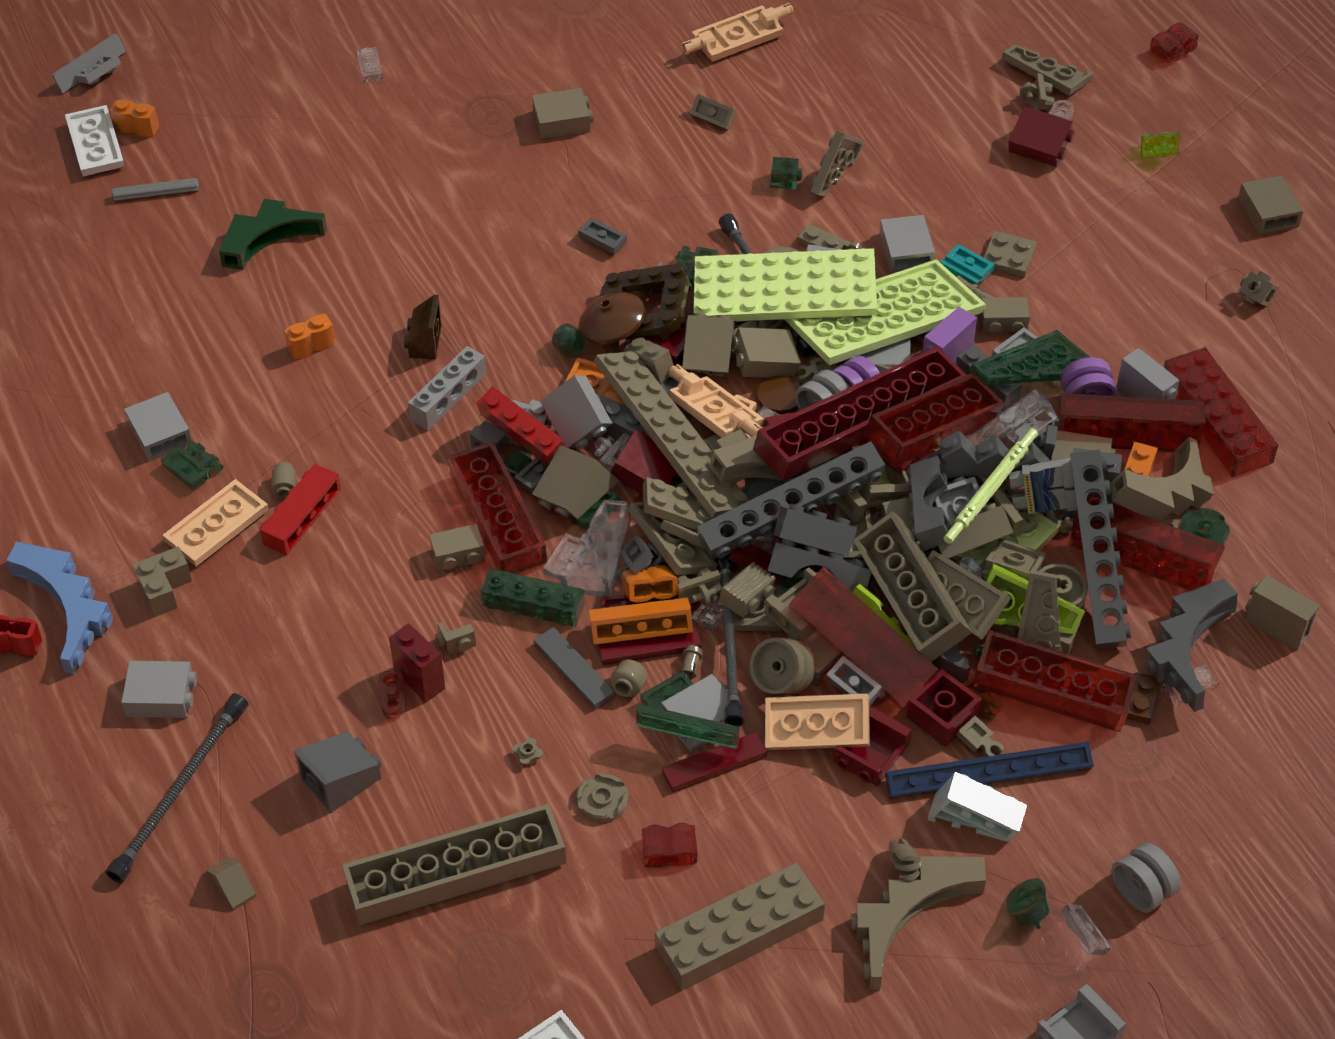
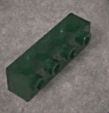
[480,568,585,627]

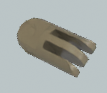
[889,838,921,881]

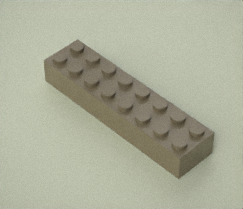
[342,804,566,926]

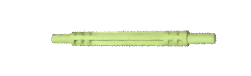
[943,428,1038,544]

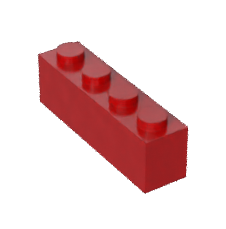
[476,386,565,466]
[260,464,341,555]

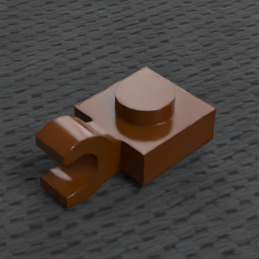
[962,679,1002,720]

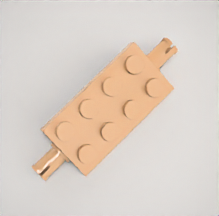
[681,3,794,62]
[668,364,764,438]

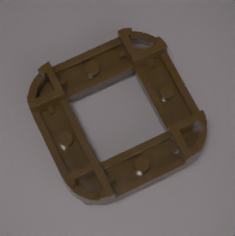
[600,263,692,347]

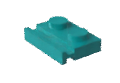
[940,244,995,285]

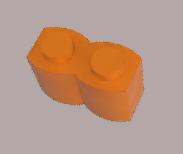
[110,99,159,137]
[284,314,336,360]
[622,565,678,602]

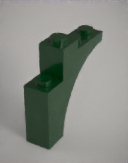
[219,199,327,270]

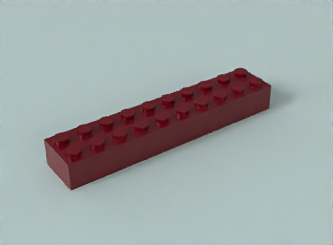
[753,346,968,481]

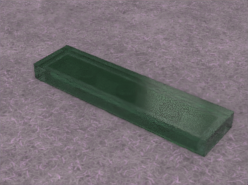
[636,704,740,748]

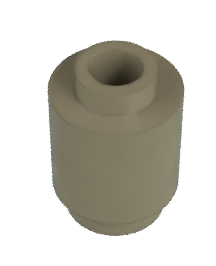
[272,462,296,499]

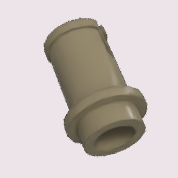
[680,645,703,679]

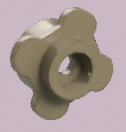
[513,738,543,765]

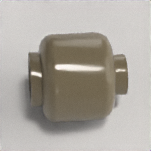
[610,659,647,697]

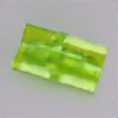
[1141,131,1181,158]

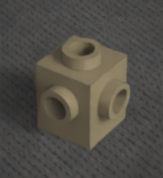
[1239,271,1279,306]

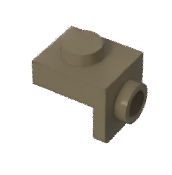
[435,622,476,656]

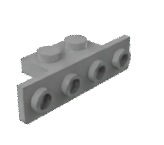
[52,34,126,93]

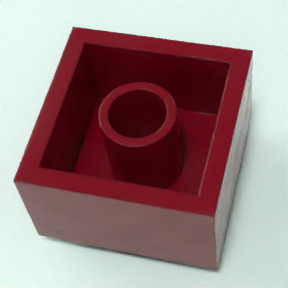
[906,669,982,747]

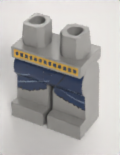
[1009,458,1077,514]

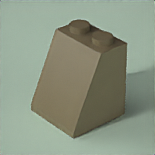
[532,445,618,519]

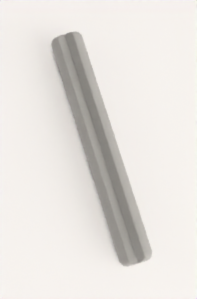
[112,178,199,201]

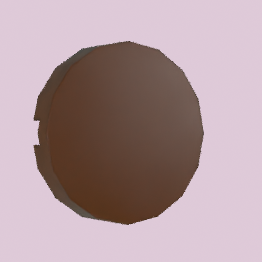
[757,375,801,415]

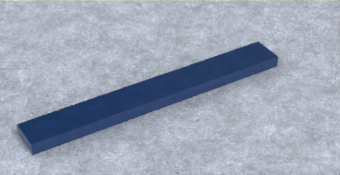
[885,741,1094,799]

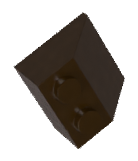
[404,295,442,359]

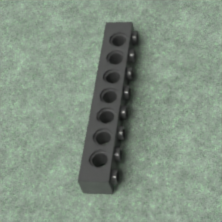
[697,441,885,560]
[1070,449,1131,650]

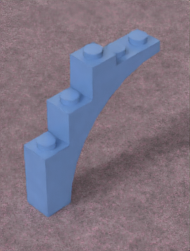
[6,542,113,675]

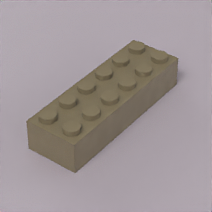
[853,511,972,662]
[655,862,825,991]

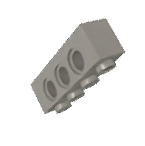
[408,346,487,431]

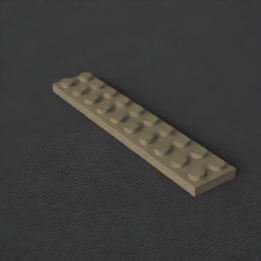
[594,351,750,519]

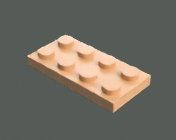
[163,479,269,567]
[765,694,870,750]

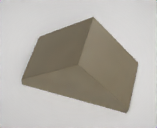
[206,856,257,911]

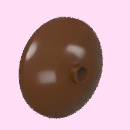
[579,292,645,344]

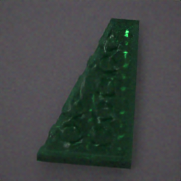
[969,330,1090,385]

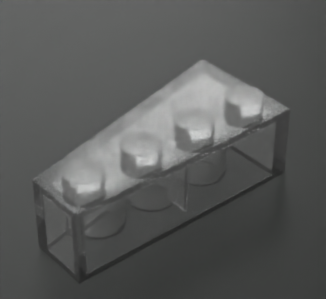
[559,500,631,596]

